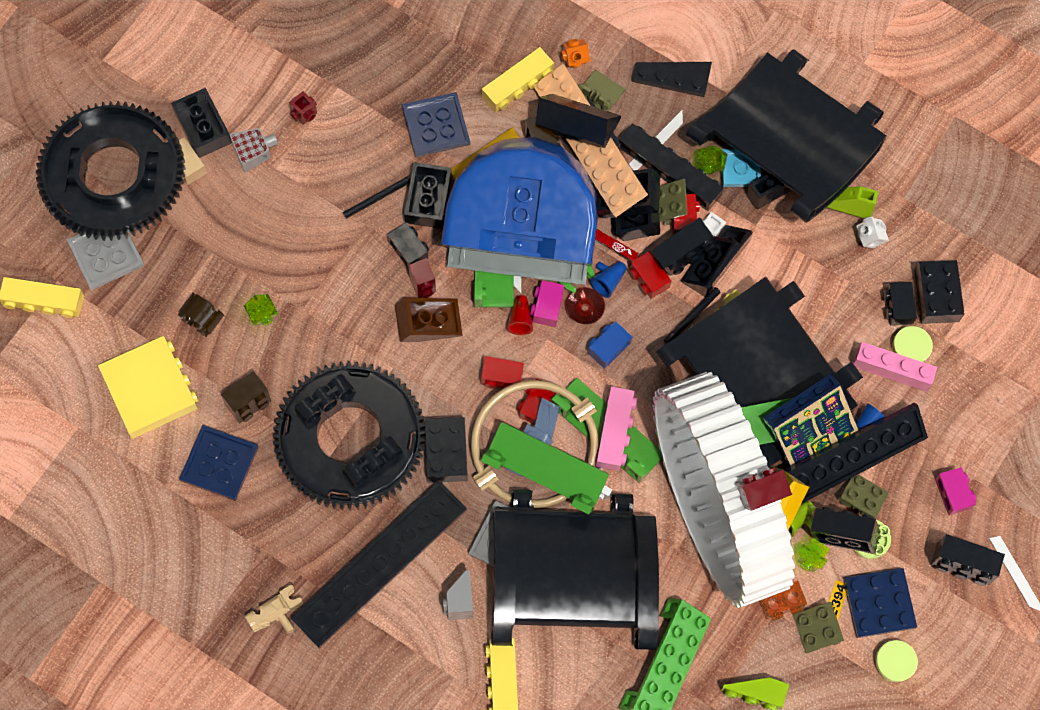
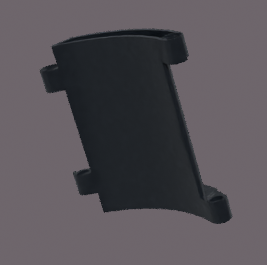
[686,49,887,223]
[656,276,863,467]
[491,490,659,650]

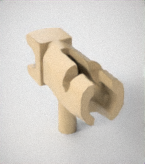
[244,585,303,634]

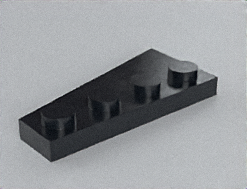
[632,62,712,97]

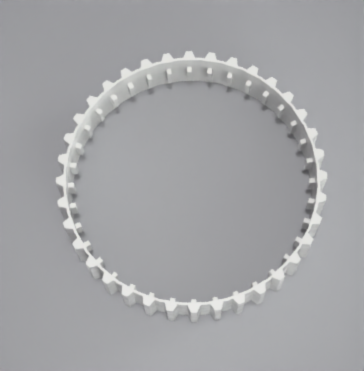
[652,372,795,608]

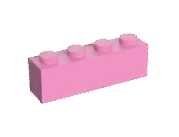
[854,342,937,392]
[596,387,637,471]

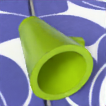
[788,501,815,537]

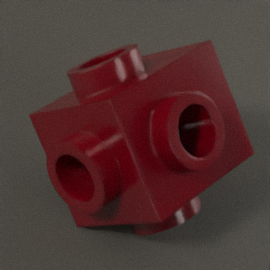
[289,91,317,125]

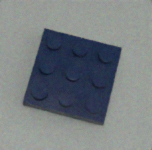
[402,92,470,157]
[179,425,259,501]
[843,568,917,638]

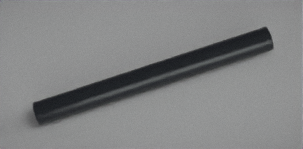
[342,176,411,219]
[663,287,721,344]

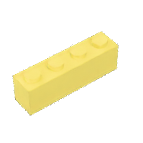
[482,47,554,113]
[0,277,84,318]
[486,638,518,710]

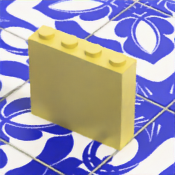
[98,336,199,439]

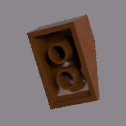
[395,298,463,342]

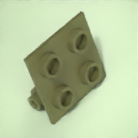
[579,69,626,111]
[659,179,687,225]
[839,474,889,519]
[793,601,844,654]

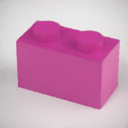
[531,280,565,327]
[935,467,976,515]

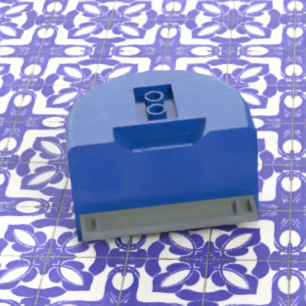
[441,137,598,285]

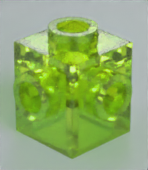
[695,146,728,175]
[244,294,278,326]
[797,538,830,572]

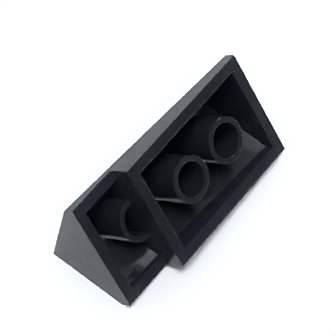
[535,94,621,148]
[681,225,753,297]

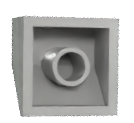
[443,570,473,620]

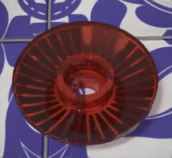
[566,287,605,325]

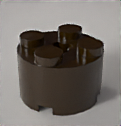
[178,292,224,337]

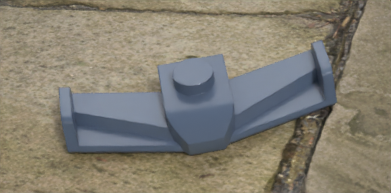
[505,398,560,477]

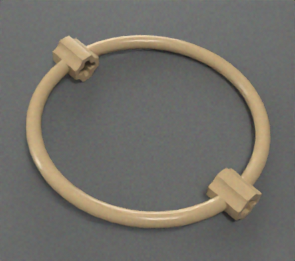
[471,380,599,508]

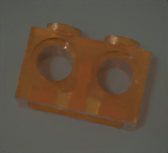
[759,581,807,621]

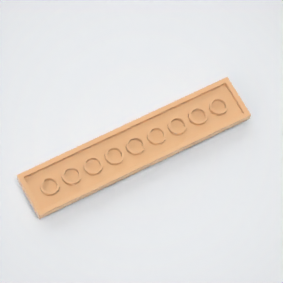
[534,64,648,217]

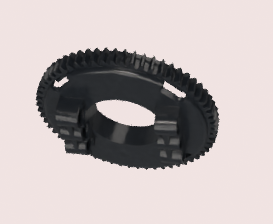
[35,101,186,241]
[273,361,426,511]

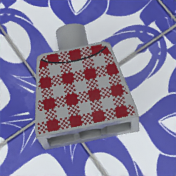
[230,128,278,173]

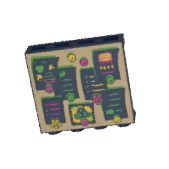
[763,374,859,467]

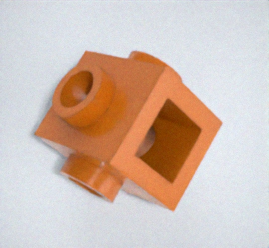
[561,39,591,67]

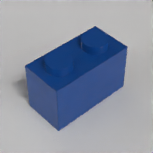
[588,321,633,369]

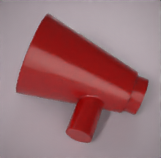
[507,295,533,335]

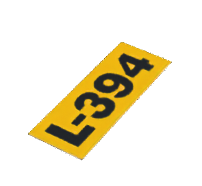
[829,580,847,620]

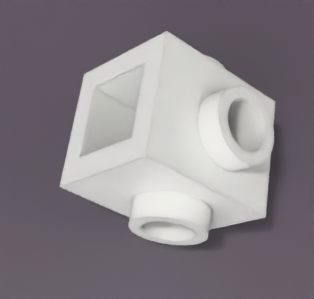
[856,217,889,248]

